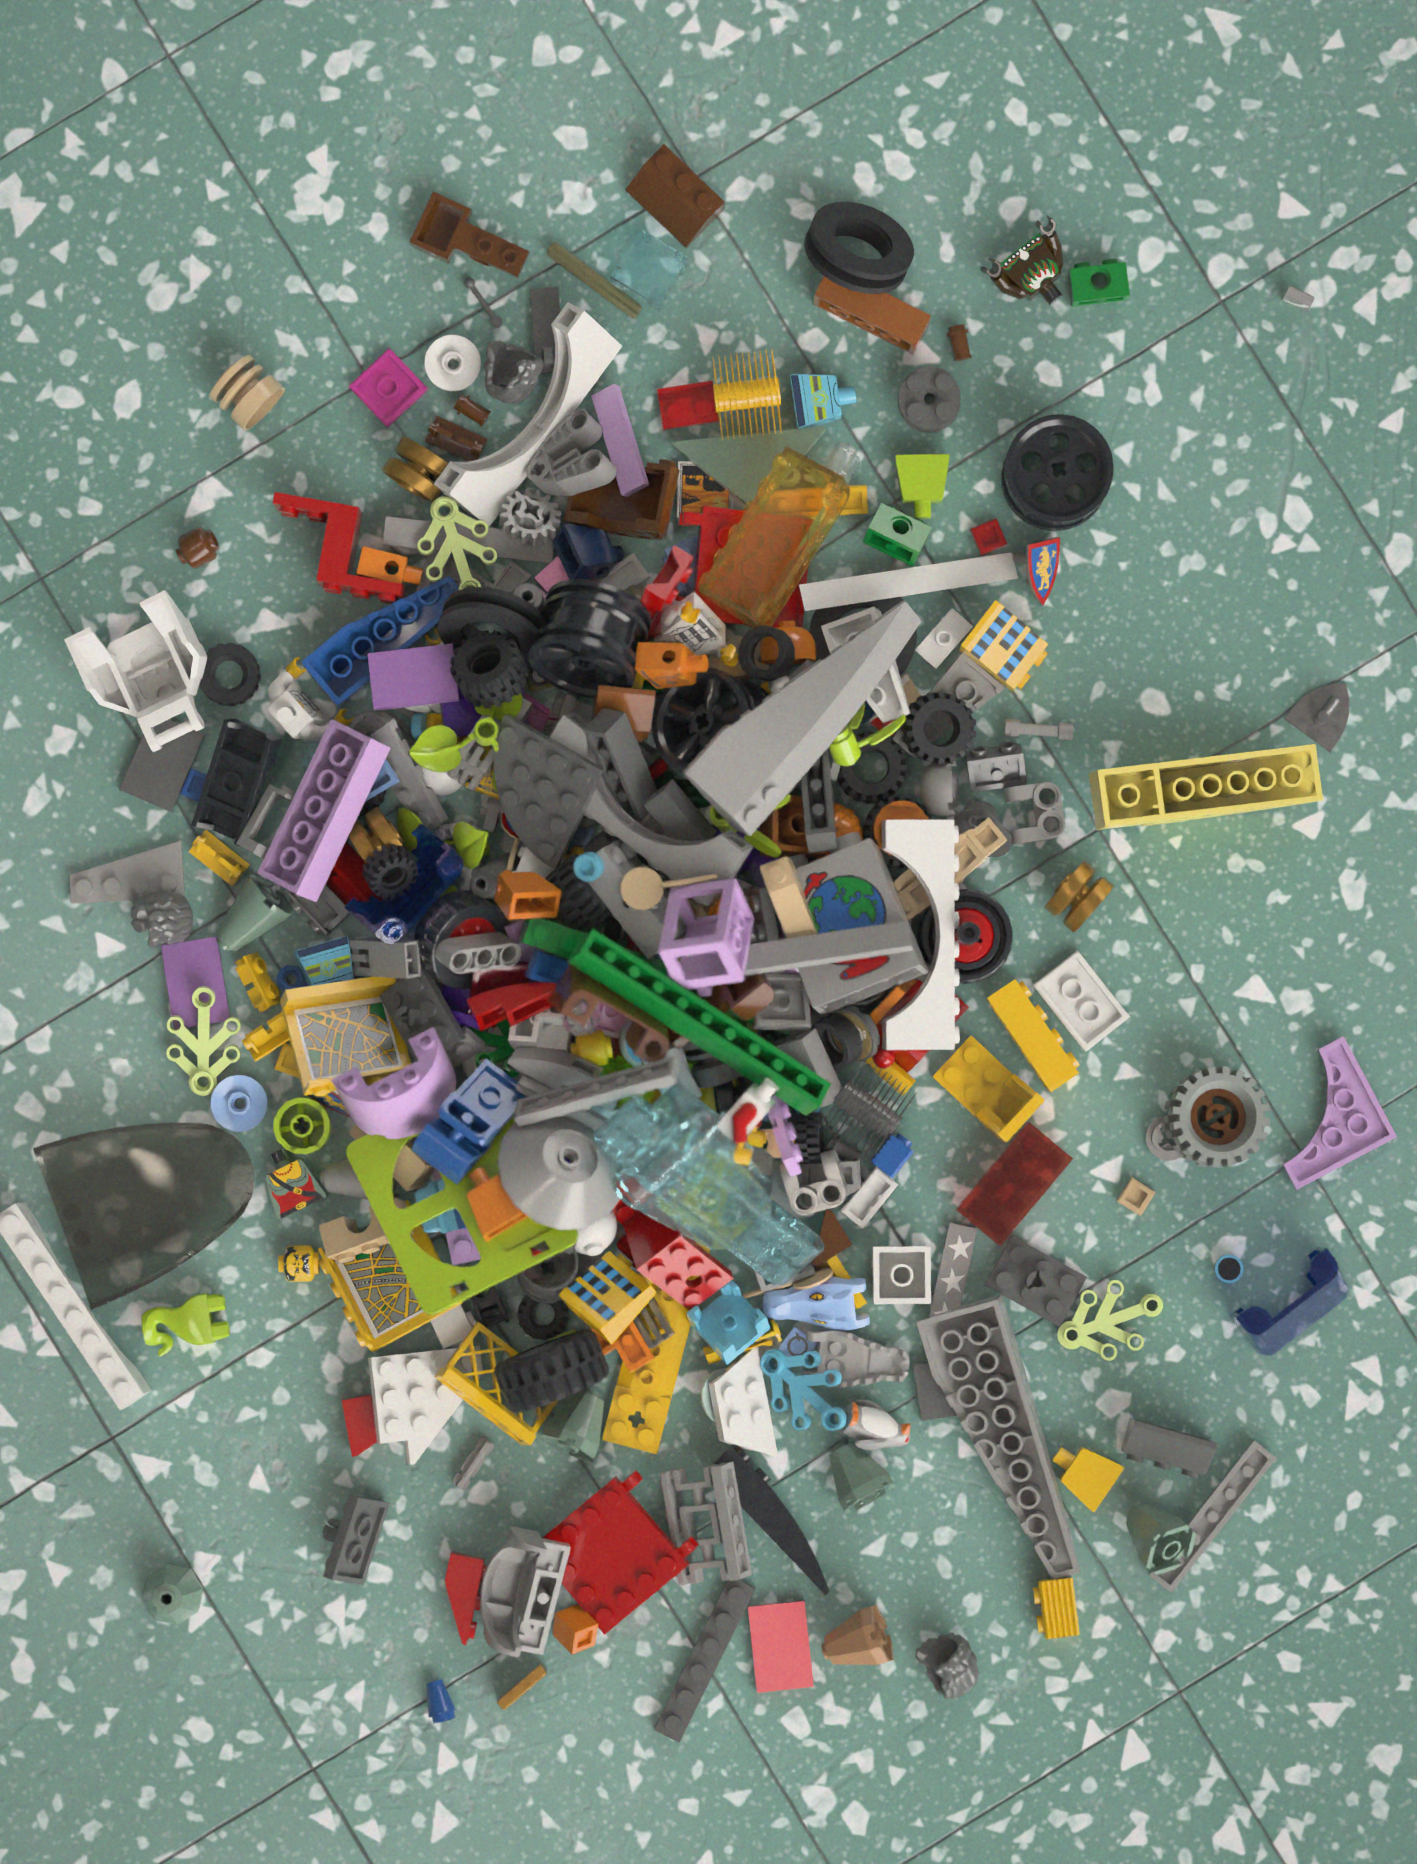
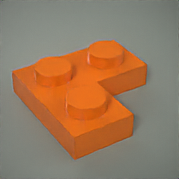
[590,1321,655,1373]

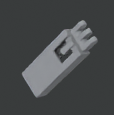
[449,697,534,791]
[349,938,421,979]

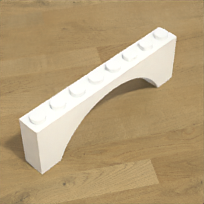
[434,302,622,527]
[882,820,959,1050]
[0,1203,152,1410]

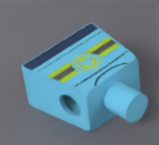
[790,374,856,429]
[293,936,354,986]

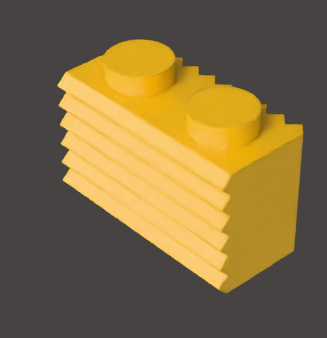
[1033,1576,1080,1639]

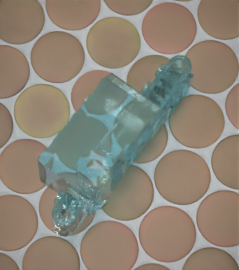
[593,1082,824,1286]

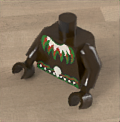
[980,215,1064,305]

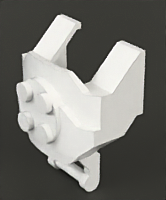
[64,590,208,752]

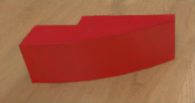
[466,982,556,1031]

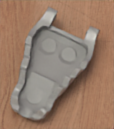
[802,1330,910,1388]

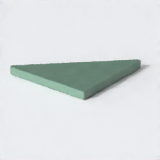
[672,426,826,512]

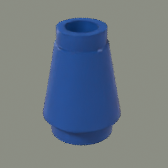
[426,1680,456,1724]

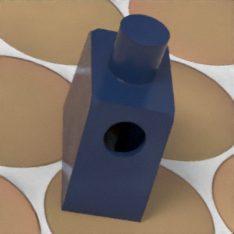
[552,524,624,580]

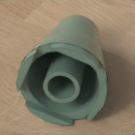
[216,874,293,952]

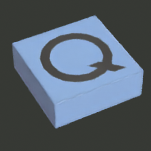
[778,1326,817,1356]

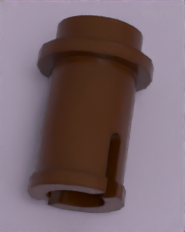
[946,324,972,362]
[453,394,491,427]

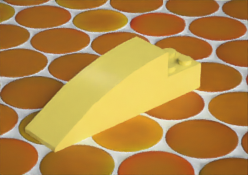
[1089,744,1323,830]

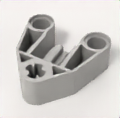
[527,409,617,496]

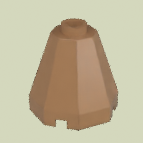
[821,1605,894,1665]

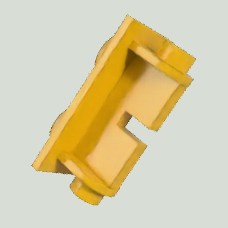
[188,830,250,887]
[235,952,281,1013]
[241,1011,290,1062]

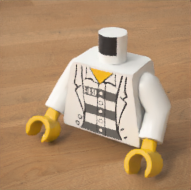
[654,592,739,667]
[267,657,354,743]

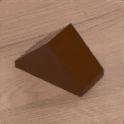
[812,1209,852,1266]

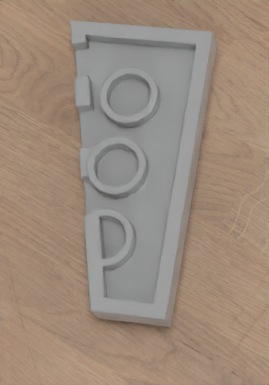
[368,718,448,834]

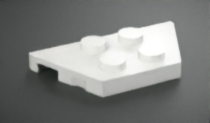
[708,1347,778,1457]

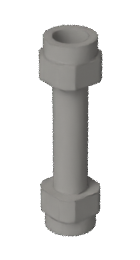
[1004,719,1073,741]

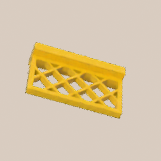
[434,1322,559,1446]

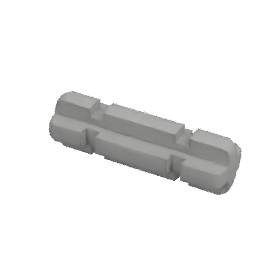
[452,1437,494,1490]

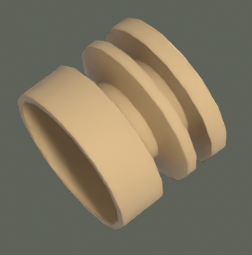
[209,354,285,431]

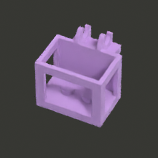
[659,878,754,997]

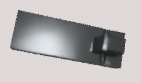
[530,287,560,374]

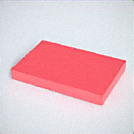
[748,1600,814,1693]

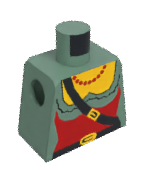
[265,1148,329,1220]

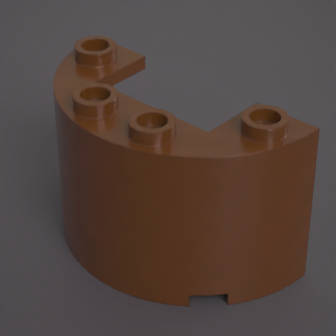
[563,459,679,540]

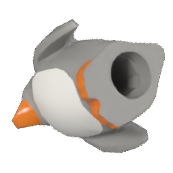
[836,1399,911,1451]

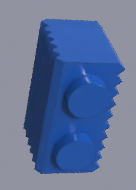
[870,1133,913,1179]

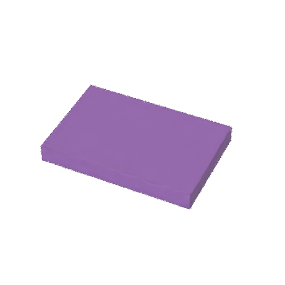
[368,644,459,711]
[161,937,230,1029]

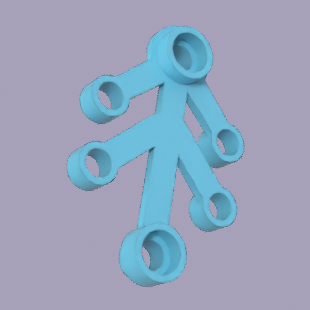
[760,1349,847,1431]

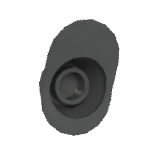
[953,799,1012,857]

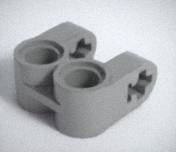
[1004,782,1066,845]
[780,1149,848,1216]

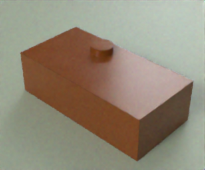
[813,276,931,355]

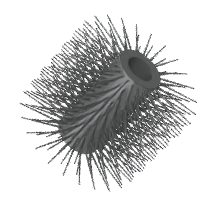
[819,1060,917,1162]

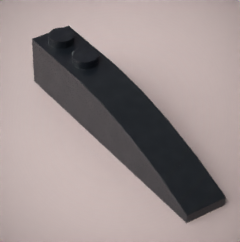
[711,1445,830,1595]

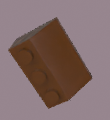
[625,144,725,248]

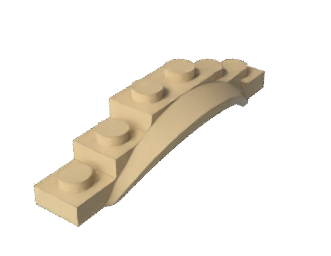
[893,818,1007,921]

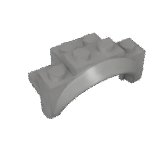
[480,1526,571,1658]

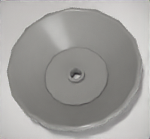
[497,1115,625,1230]

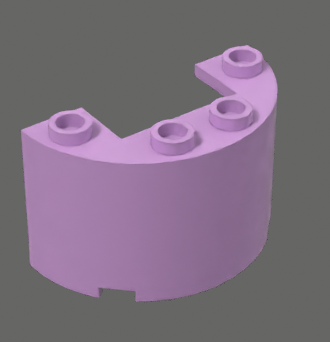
[331,1027,456,1139]

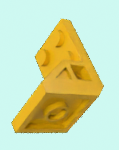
[932,1035,1045,1142]

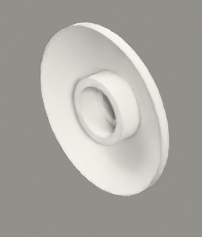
[425,335,481,391]

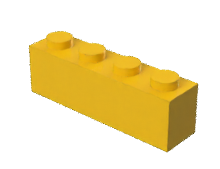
[986,979,1080,1093]

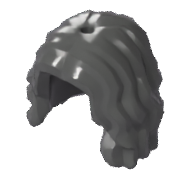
[484,340,543,403]
[131,891,193,947]
[915,1633,980,1699]

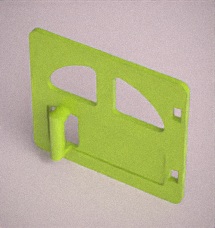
[346,1089,578,1315]

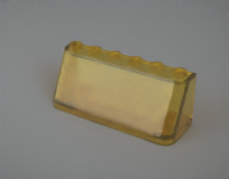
[698,446,850,628]

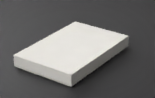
[1032,950,1130,1052]

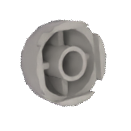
[915,761,959,817]

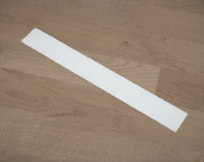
[799,552,1018,611]

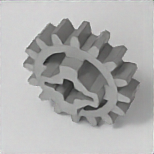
[499,489,561,547]

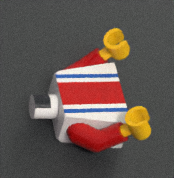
[715,1078,779,1165]

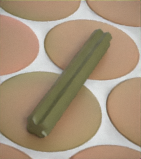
[547,242,642,319]

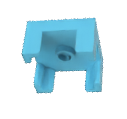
[686,1280,770,1365]

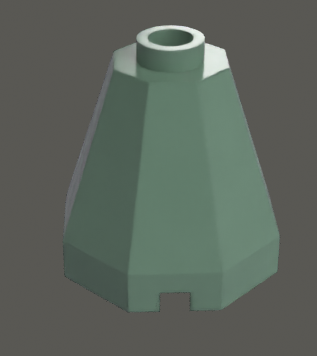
[540,1388,604,1462]
[829,1440,895,1514]
[1126,1503,1197,1575]
[142,1563,204,1625]

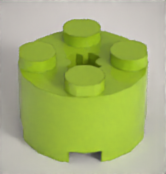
[273,1098,332,1154]

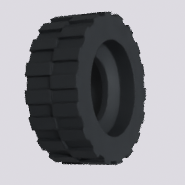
[199,643,261,707]

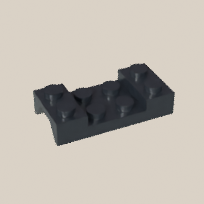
[191,718,282,846]

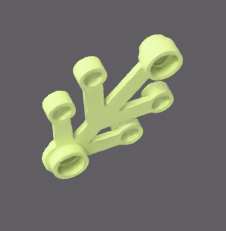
[417,496,497,590]
[166,986,241,1096]
[1057,1280,1163,1361]

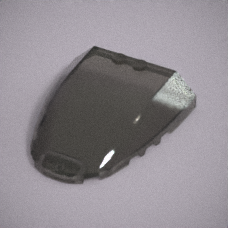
[33,1123,255,1310]

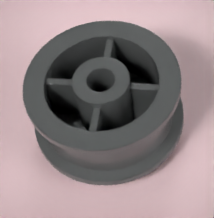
[898,367,961,433]

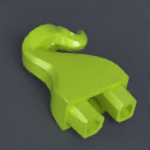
[141,1293,230,1357]

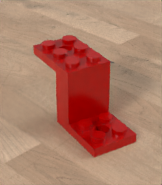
[273,492,406,604]
[612,1156,733,1311]

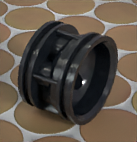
[1001,414,1114,531]

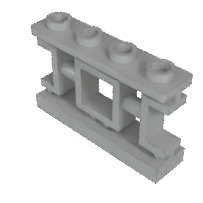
[660,1462,752,1586]

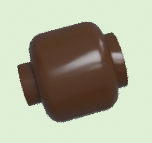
[176,527,220,568]

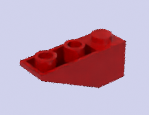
[444,1551,487,1645]

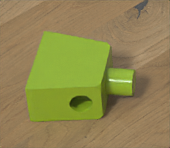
[895,454,949,519]

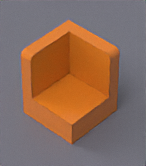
[552,1604,598,1654]

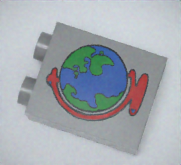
[764,832,929,1016]

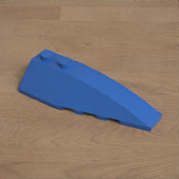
[301,576,459,709]

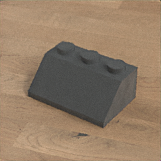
[1121,1418,1218,1478]

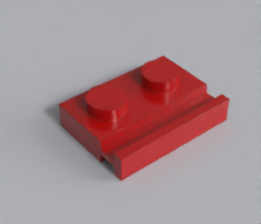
[657,380,719,431]

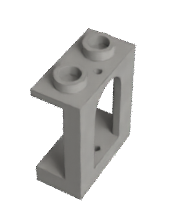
[236,784,296,859]

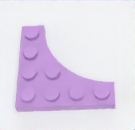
[1282,1036,1397,1190]

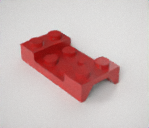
[640,545,694,642]

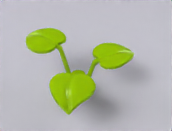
[409,693,522,794]
[397,807,490,902]

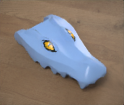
[762,1276,870,1331]

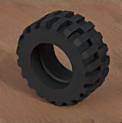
[494,1329,609,1413]

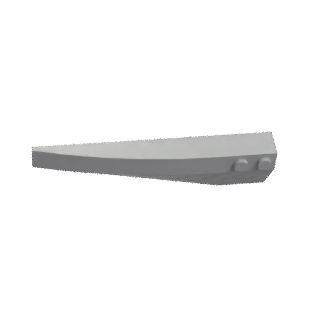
[683,601,922,836]
[916,1294,1081,1579]

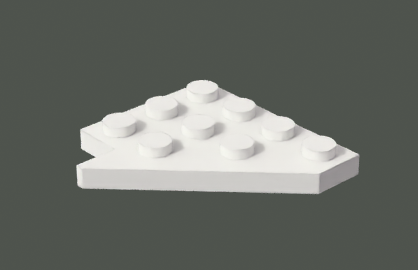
[368,1345,483,1465]

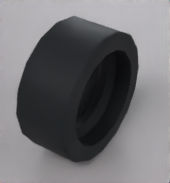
[738,625,795,681]
[810,1013,863,1071]

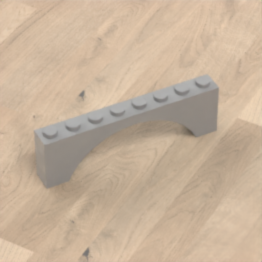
[550,710,753,906]

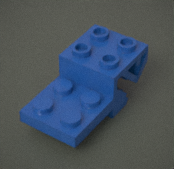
[412,1059,527,1184]

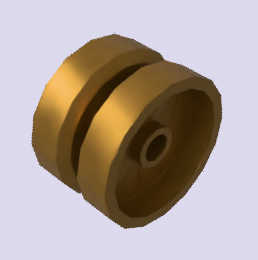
[381,436,448,503]
[349,807,405,876]
[1044,860,1114,933]

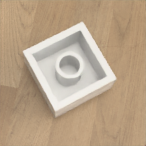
[872,1246,931,1304]

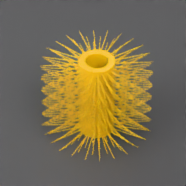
[712,349,782,440]

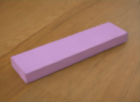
[591,384,649,497]

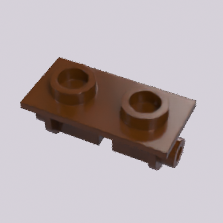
[425,416,488,462]

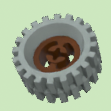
[1163,1066,1271,1168]

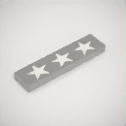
[928,1222,977,1317]

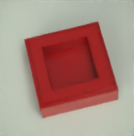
[970,518,1007,556]

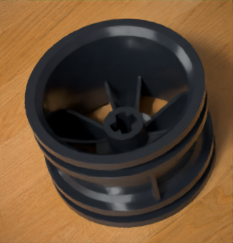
[528,579,652,698]
[652,667,770,772]

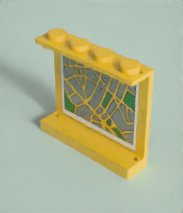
[280,977,411,1097]
[318,1200,463,1353]

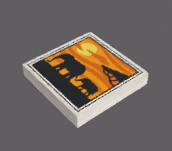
[677,461,734,519]

